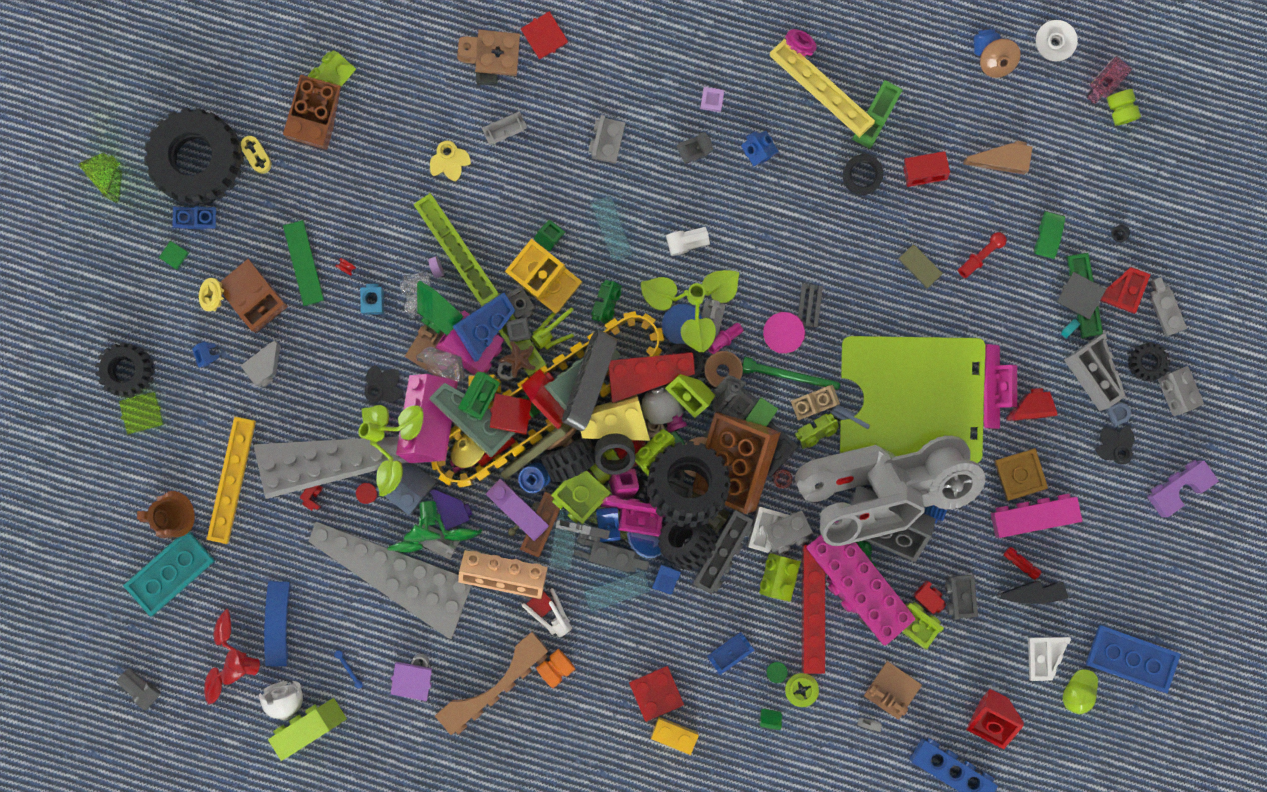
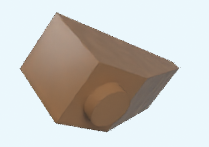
[963,141,1033,175]

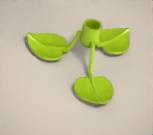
[641,270,739,352]
[358,405,423,496]

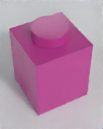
[609,469,639,499]

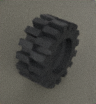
[1128,342,1170,381]

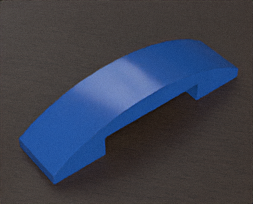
[264,581,290,667]

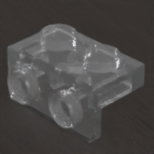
[416,347,465,382]

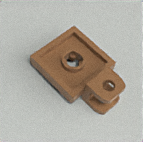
[457,29,520,76]

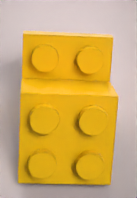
[505,239,583,315]

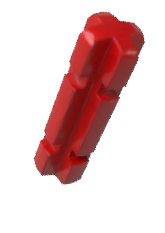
[1003,547,1042,580]

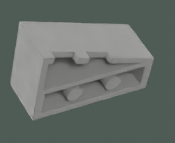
[1064,333,1125,411]

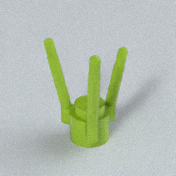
[531,308,574,350]

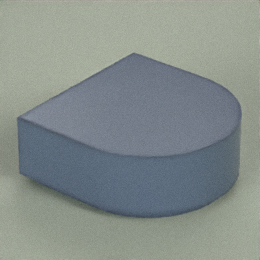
[1106,403,1131,427]

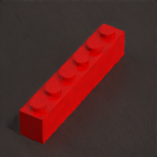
[802,545,825,674]

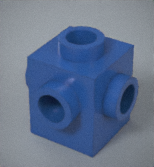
[741,131,779,166]

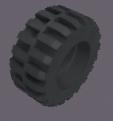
[647,441,730,527]

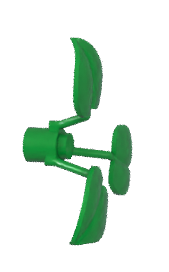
[387,501,482,553]

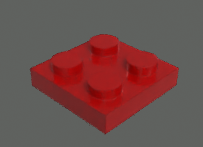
[629,665,684,722]

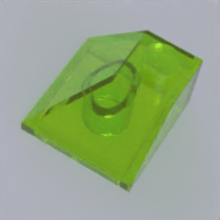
[78,152,122,203]

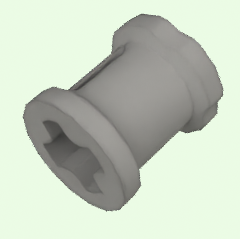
[497,362,514,381]

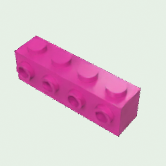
[990,493,1083,538]

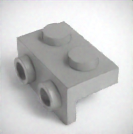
[1158,366,1204,416]
[763,510,813,554]

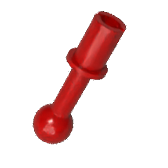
[958,232,1007,278]

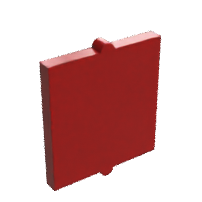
[520,11,568,60]
[489,393,531,434]

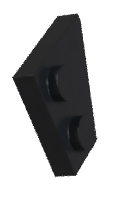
[767,421,799,478]

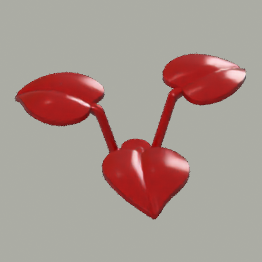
[204,608,260,705]

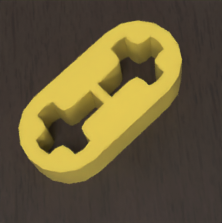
[241,136,272,174]

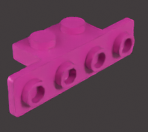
[983,344,1017,429]
[601,495,666,537]

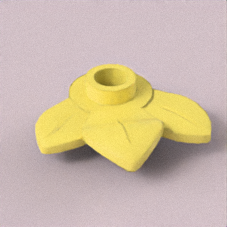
[430,141,471,182]

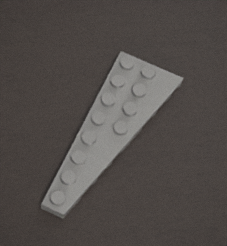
[254,436,407,499]
[308,522,472,639]

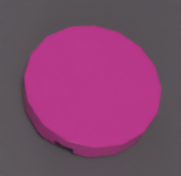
[763,312,805,354]

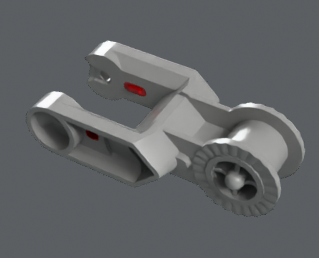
[795,436,986,546]

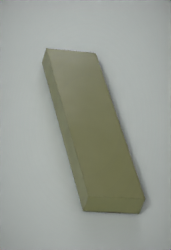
[500,423,571,480]

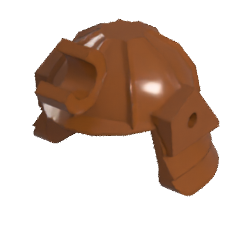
[137,491,195,538]

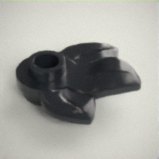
[364,365,404,402]
[1095,426,1135,464]

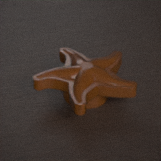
[499,341,536,378]

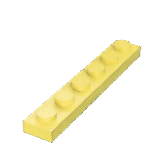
[770,39,875,138]

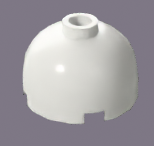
[259,681,303,720]

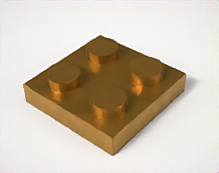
[994,448,1048,501]

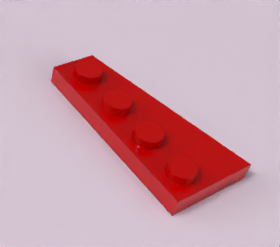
[608,352,695,403]

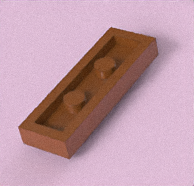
[520,491,560,558]

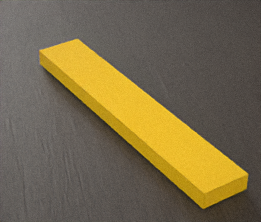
[207,416,256,544]

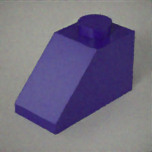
[430,489,473,530]

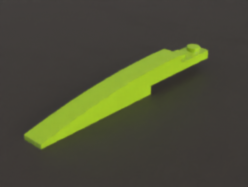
[413,193,547,377]

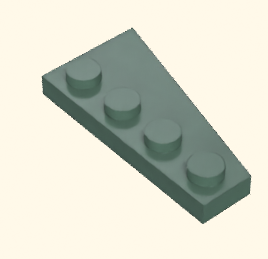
[544,349,620,410]
[429,383,516,457]

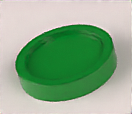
[766,662,788,683]

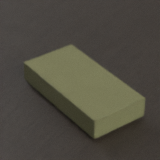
[898,244,943,289]

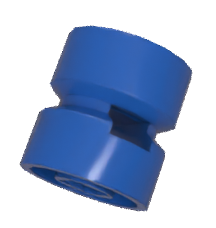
[518,460,552,493]

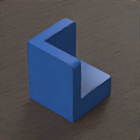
[652,564,681,595]

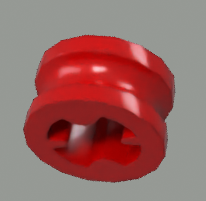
[335,258,357,276]

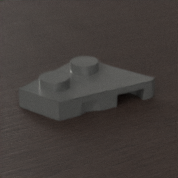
[554,519,610,542]

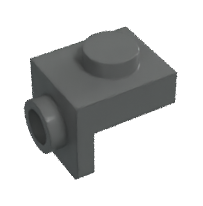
[676,132,713,164]

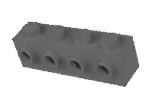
[692,510,754,595]

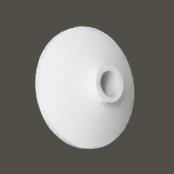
[1035,20,1078,61]

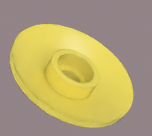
[451,433,485,468]

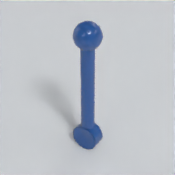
[334,650,363,689]

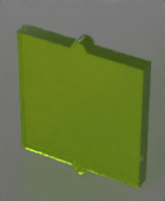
[119,392,164,435]

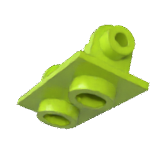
[795,413,839,449]

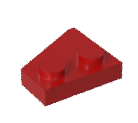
[1100,267,1151,314]

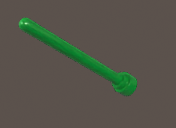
[742,356,840,390]

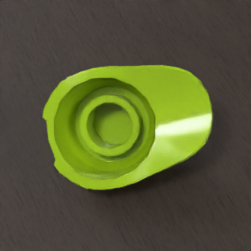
[1062,669,1098,714]

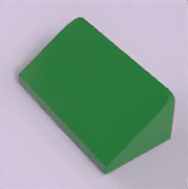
[458,372,500,420]

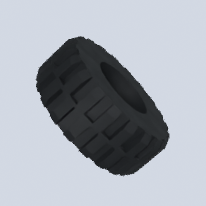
[144,108,244,205]

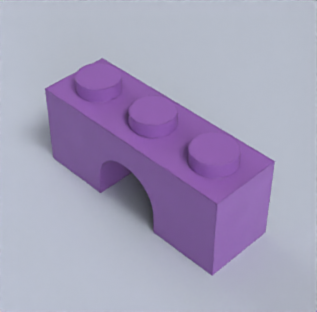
[1147,460,1219,517]

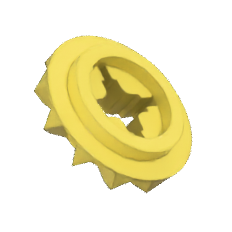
[199,278,224,311]

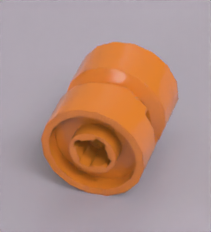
[536,648,576,688]

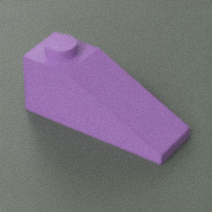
[486,479,549,541]

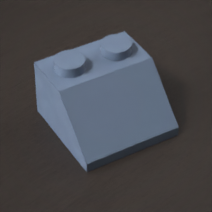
[376,462,437,515]

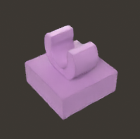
[700,87,724,112]

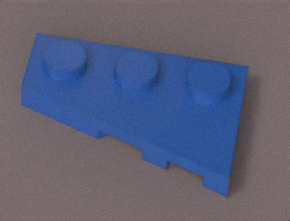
[453,293,515,362]

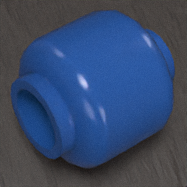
[974,29,1001,56]

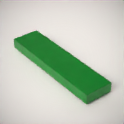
[283,220,325,306]
[1066,253,1103,338]

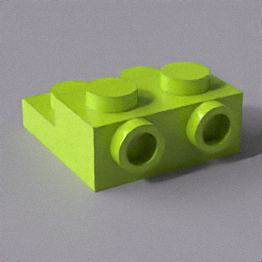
[551,470,611,524]

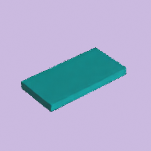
[123,531,216,617]

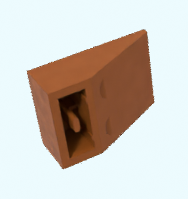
[283,74,341,150]
[221,259,289,333]

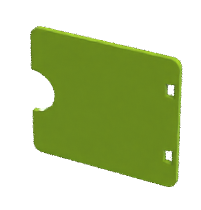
[839,336,985,463]

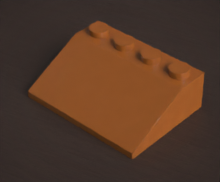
[693,412,781,514]

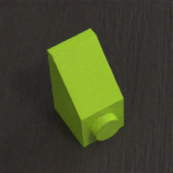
[665,374,715,418]

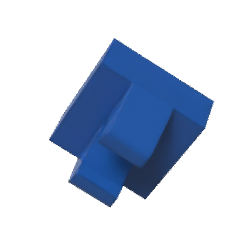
[192,342,219,368]

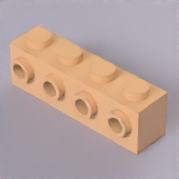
[458,550,548,599]

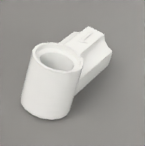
[666,227,710,256]

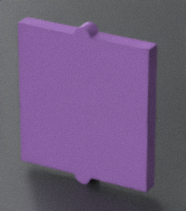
[391,662,432,701]

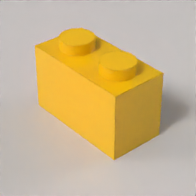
[651,716,699,755]

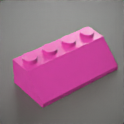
[396,374,458,463]

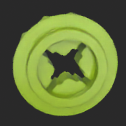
[785,673,819,707]

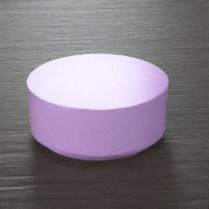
[429,256,444,278]

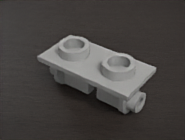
[482,111,527,145]
[702,300,726,337]
[418,525,460,560]

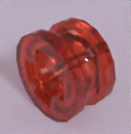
[773,470,792,489]

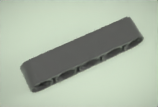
[562,329,617,431]

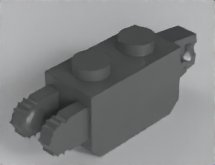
[573,537,649,573]

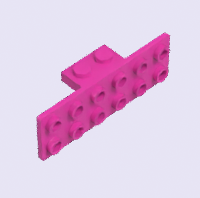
[806,521,915,646]

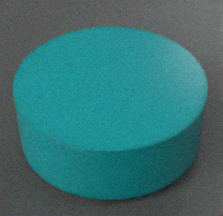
[1061,319,1080,339]

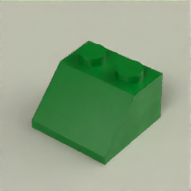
[417,281,464,335]

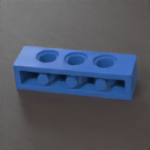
[909,738,998,792]

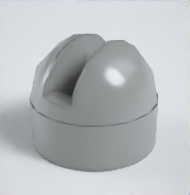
[411,654,429,667]

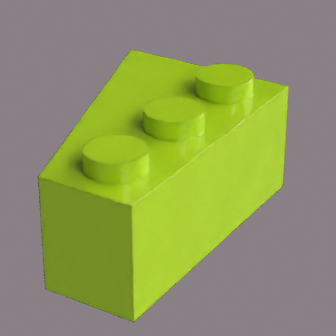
[268,698,347,761]

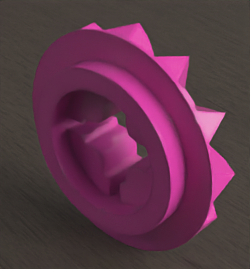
[785,29,817,56]

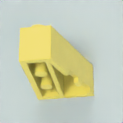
[581,395,650,441]

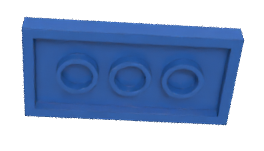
[1085,625,1181,694]

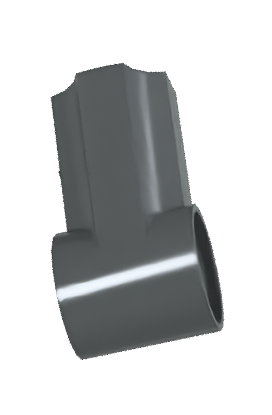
[116,668,161,710]

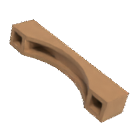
[435,631,549,735]

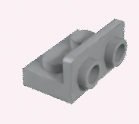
[589,115,625,164]

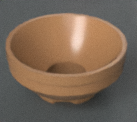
[704,351,743,387]

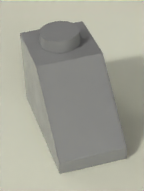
[240,340,281,387]

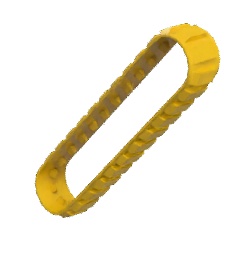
[431,311,664,488]

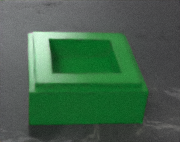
[159,241,189,270]

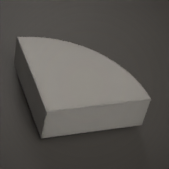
[857,717,882,732]

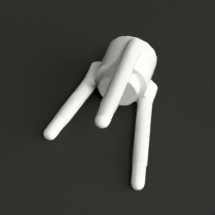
[522,588,572,637]

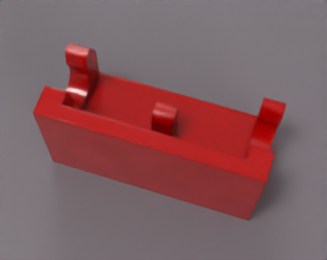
[903,151,950,187]

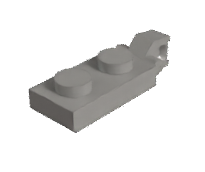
[1150,277,1187,337]

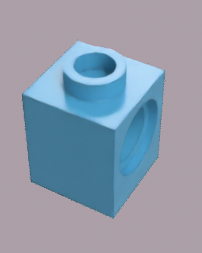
[360,284,384,315]

